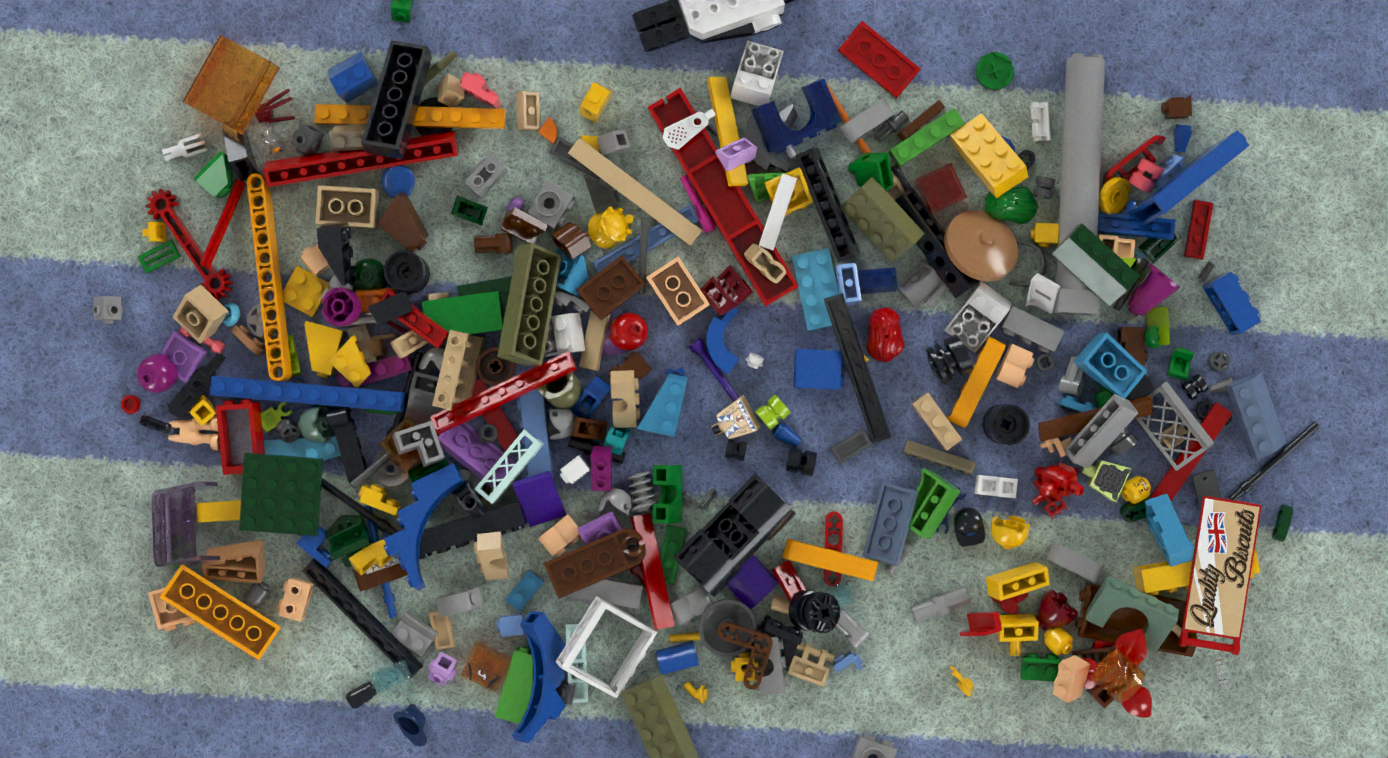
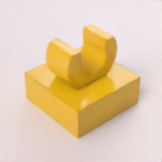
[142,222,167,242]

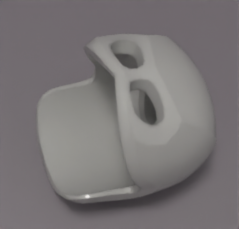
[419,347,445,374]
[548,407,575,440]
[598,488,632,517]

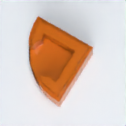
[538,117,557,144]

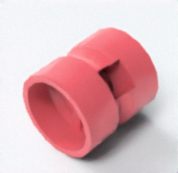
[1129,158,1164,194]

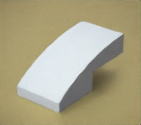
[974,475,1018,498]

